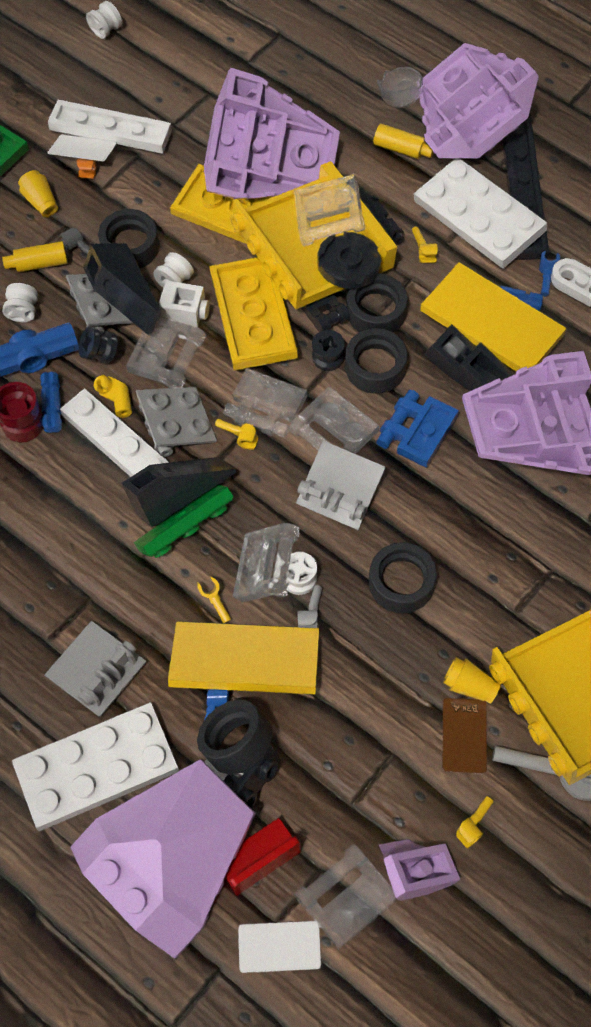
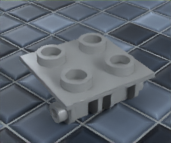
[66,274,133,333]
[136,387,217,457]
[296,441,386,530]
[45,621,147,717]

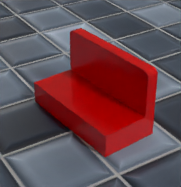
[225,818,301,896]

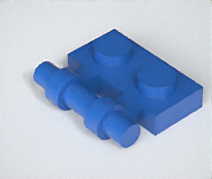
[376,390,459,468]

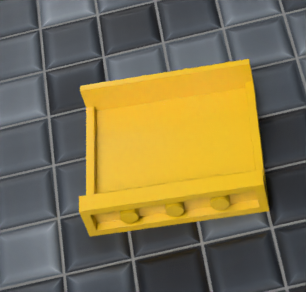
[230,161,397,310]
[489,609,591,786]

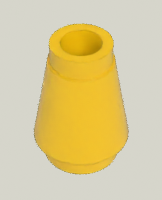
[18,170,58,218]
[443,657,500,704]

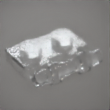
[223,368,307,438]

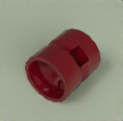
[0,381,43,443]

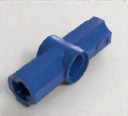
[0,322,79,377]

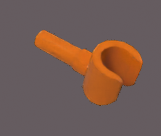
[77,158,96,179]

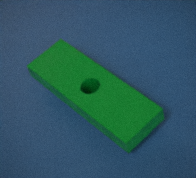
[133,485,233,558]

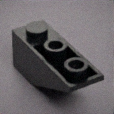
[83,243,161,335]
[121,457,236,528]

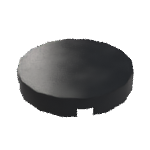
[317,232,382,289]

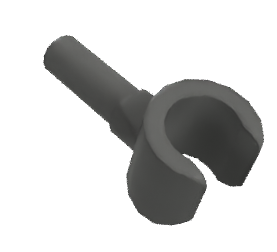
[60,228,90,255]

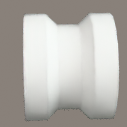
[86,1,123,39]
[153,252,194,288]
[2,283,38,322]
[282,552,317,595]

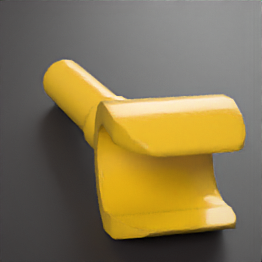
[412,226,438,263]
[215,419,258,450]
[197,575,231,624]
[456,796,494,848]

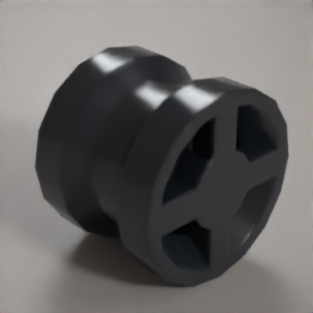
[79,326,118,364]
[312,330,345,371]

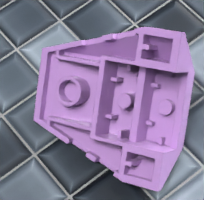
[418,43,539,158]
[204,68,340,199]
[462,351,591,475]
[70,759,256,958]

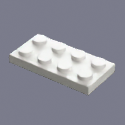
[414,158,547,269]
[12,702,179,832]

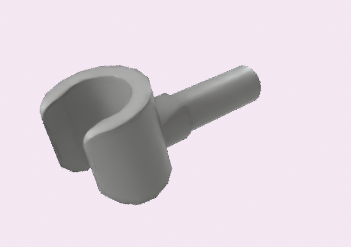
[298,585,322,628]

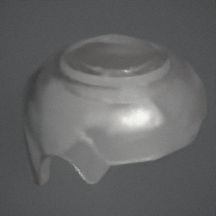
[377,67,424,108]

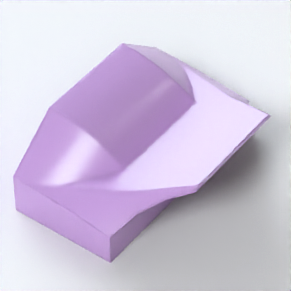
[379,839,460,901]

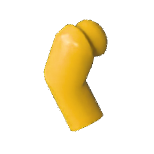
[94,375,132,418]

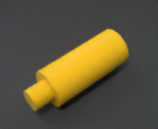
[373,123,434,159]
[2,241,68,272]

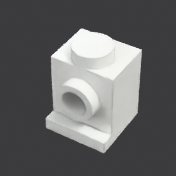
[159,280,210,328]

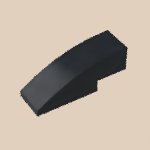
[423,324,514,391]

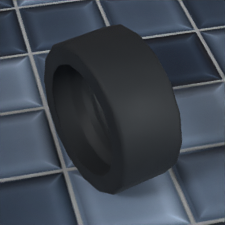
[98,209,160,269]
[346,273,408,333]
[345,328,408,393]
[369,542,437,613]
[197,699,272,775]

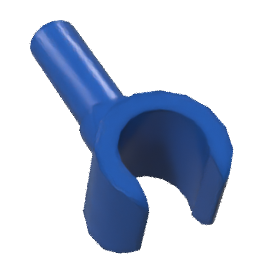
[539,251,560,297]
[204,689,229,720]

